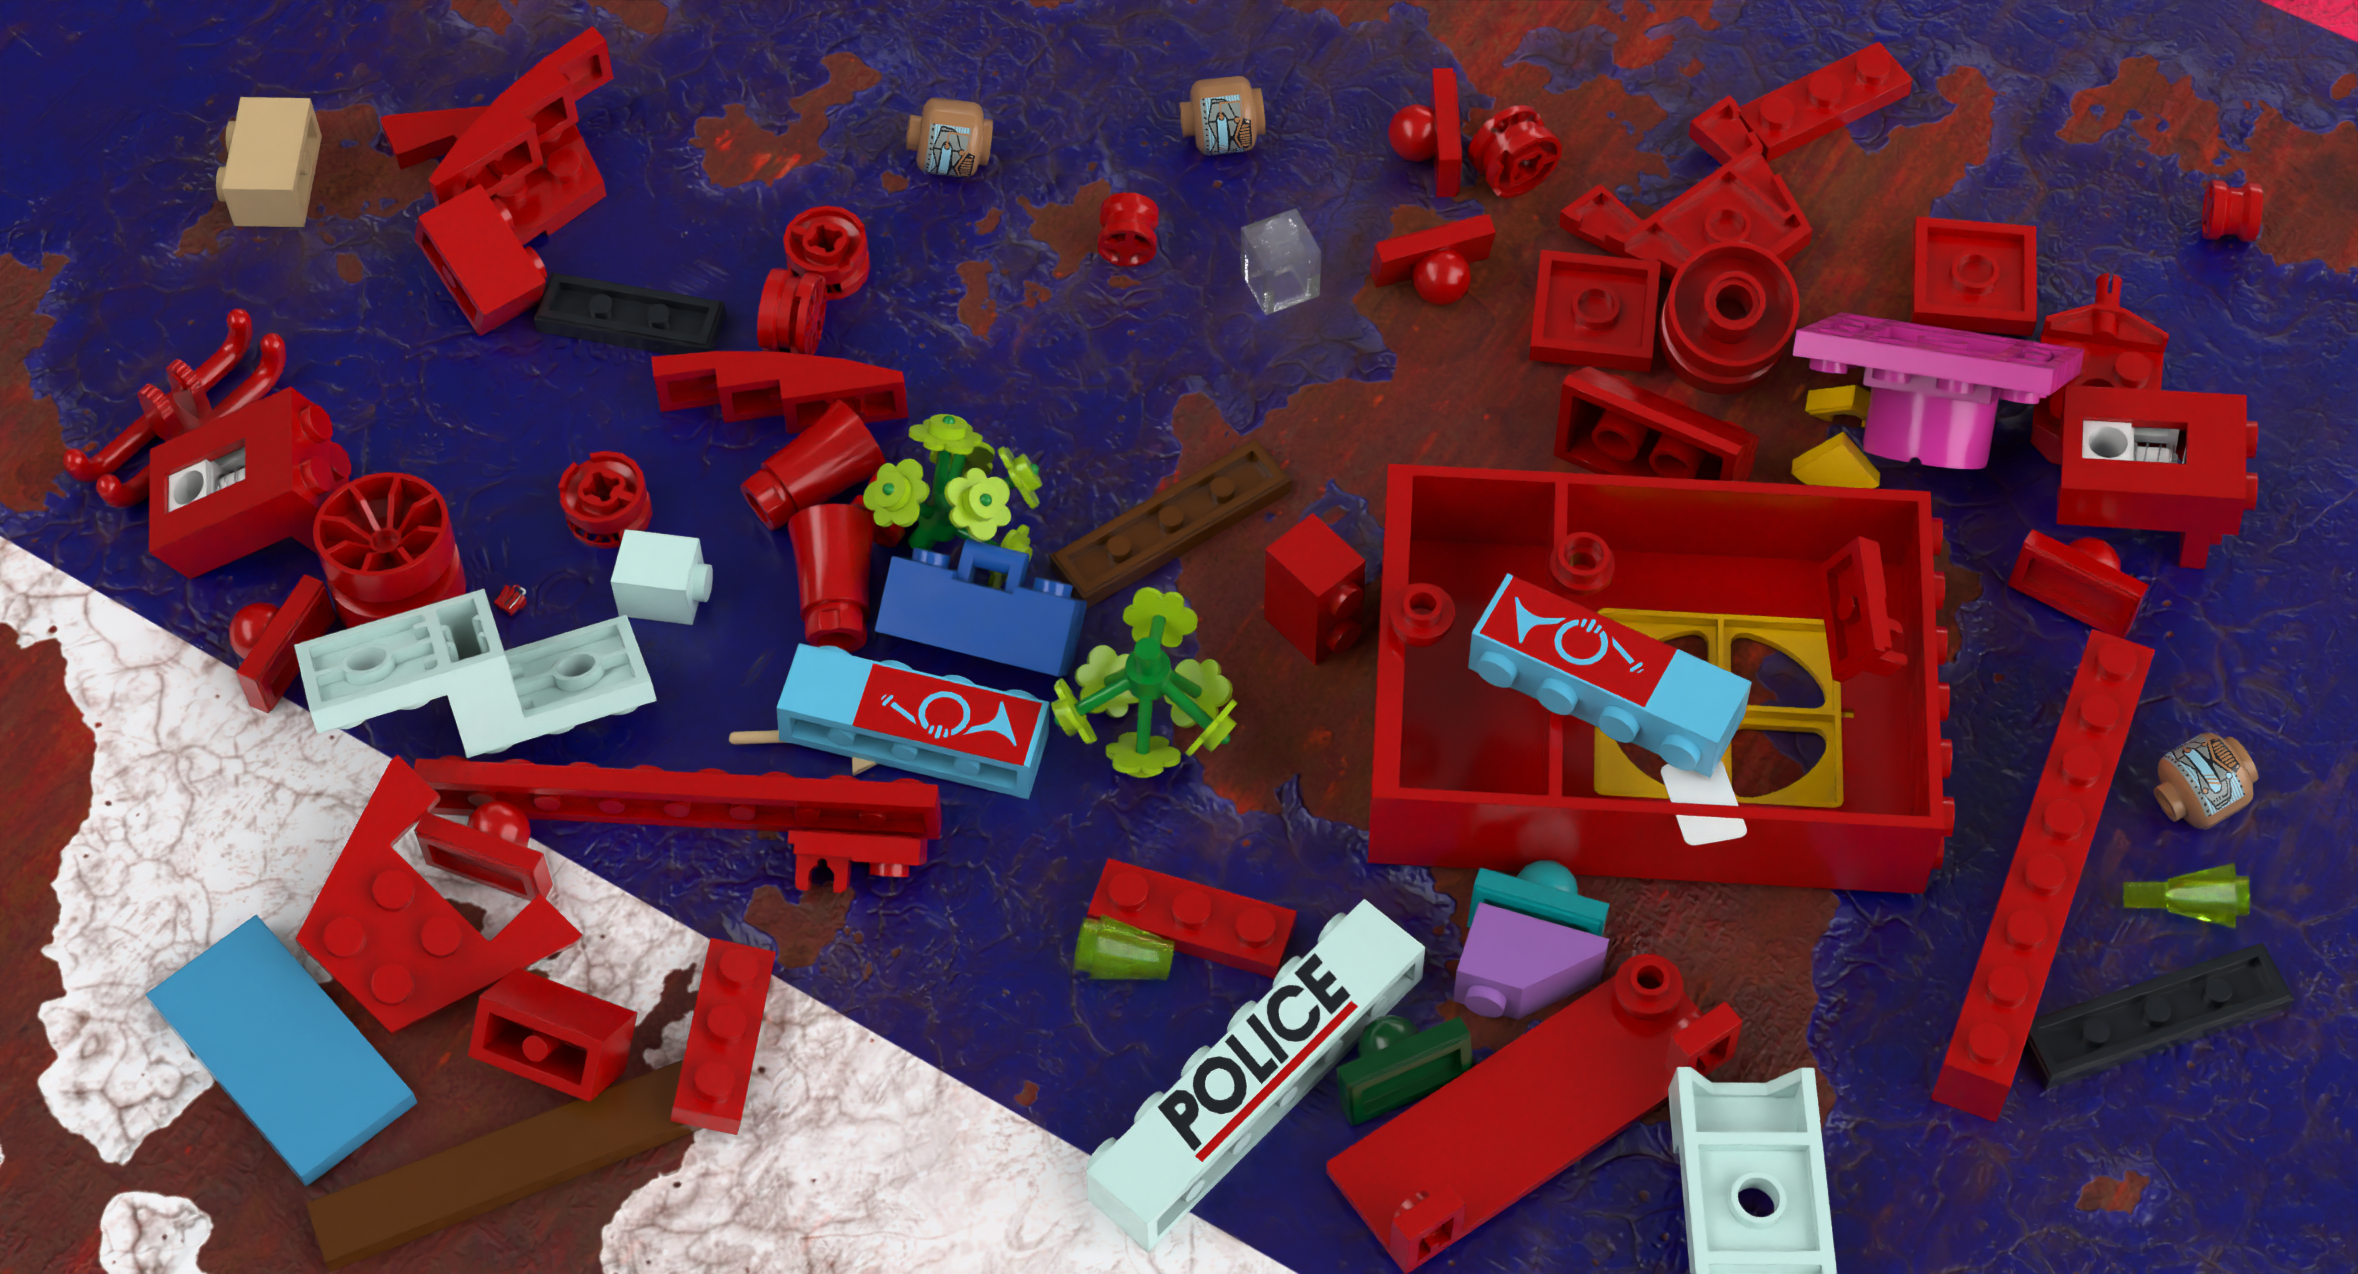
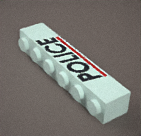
[1086,899,1425,1252]

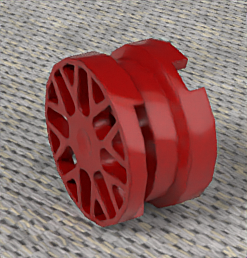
[1468,105,1562,199]
[783,205,871,301]
[757,267,827,355]
[558,451,653,549]

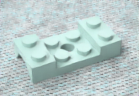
[1668,1067,1837,1274]

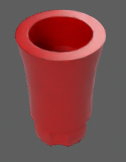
[740,399,886,531]
[788,504,876,652]

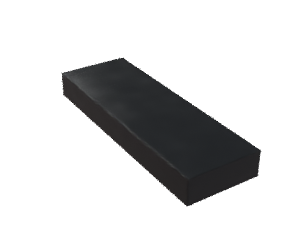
[534,272,727,355]

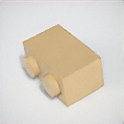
[216,97,322,227]

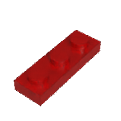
[1740,41,1913,162]
[1087,858,1297,979]
[670,937,776,1135]

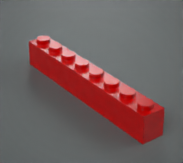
[1930,629,2155,1122]

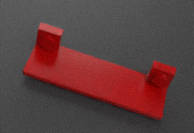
[1326,975,1743,1274]

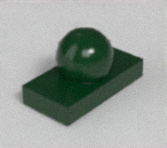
[1336,1015,1473,1126]

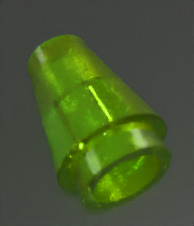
[1073,914,1174,981]

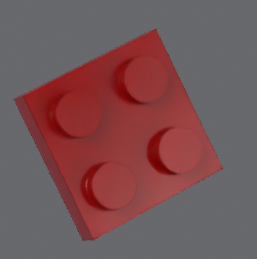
[1911,216,2037,336]
[1529,250,1661,373]

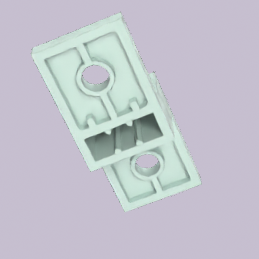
[294,589,657,758]

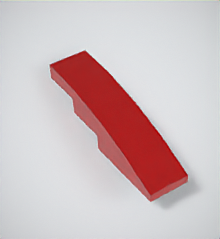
[428,26,614,207]
[651,351,909,434]

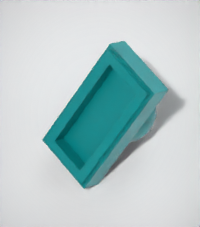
[1467,860,1610,937]

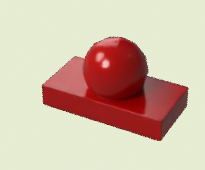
[1387,68,1462,197]
[1370,214,1496,306]
[2008,529,2149,639]
[229,574,336,714]
[414,800,553,901]

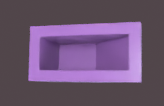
[1453,902,1609,1020]

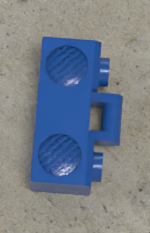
[875,539,1087,677]

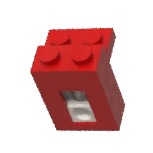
[2056,385,2258,569]
[149,386,351,579]

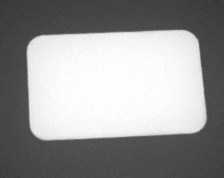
[1661,760,1747,846]

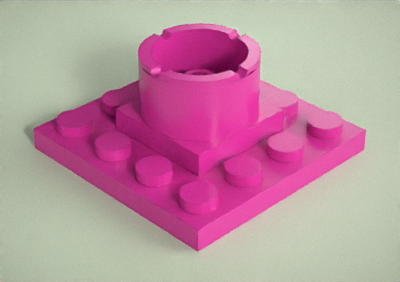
[1793,312,2084,469]

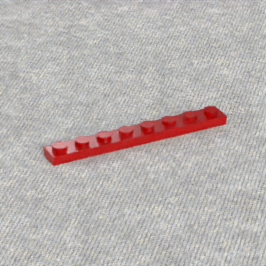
[414,755,942,840]

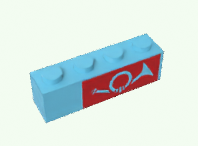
[1468,573,1752,778]
[777,643,1050,799]

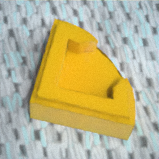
[1805,385,1871,427]
[1791,431,1880,488]

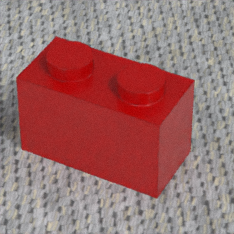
[414,184,547,337]
[1264,513,1366,666]
[468,967,638,1102]

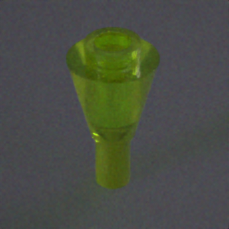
[2123,862,2250,929]

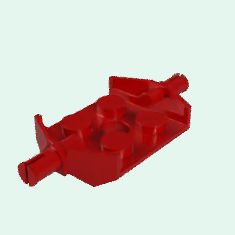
[2030,273,2169,465]

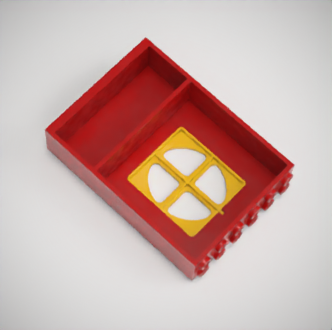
[1367,463,1955,894]

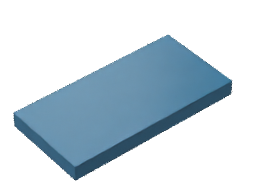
[146,914,417,1187]

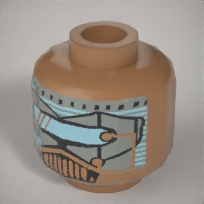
[1179,76,1266,155]
[905,97,993,178]
[2154,732,2258,830]

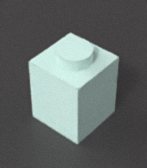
[611,529,713,625]

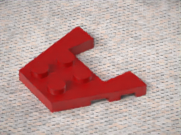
[1559,95,1813,281]
[379,105,607,246]
[295,754,583,1036]

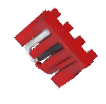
[494,584,527,616]

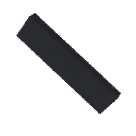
[2024,942,2294,1090]

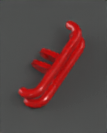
[62,308,287,508]

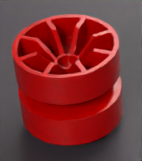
[1658,241,1800,395]
[313,472,466,629]

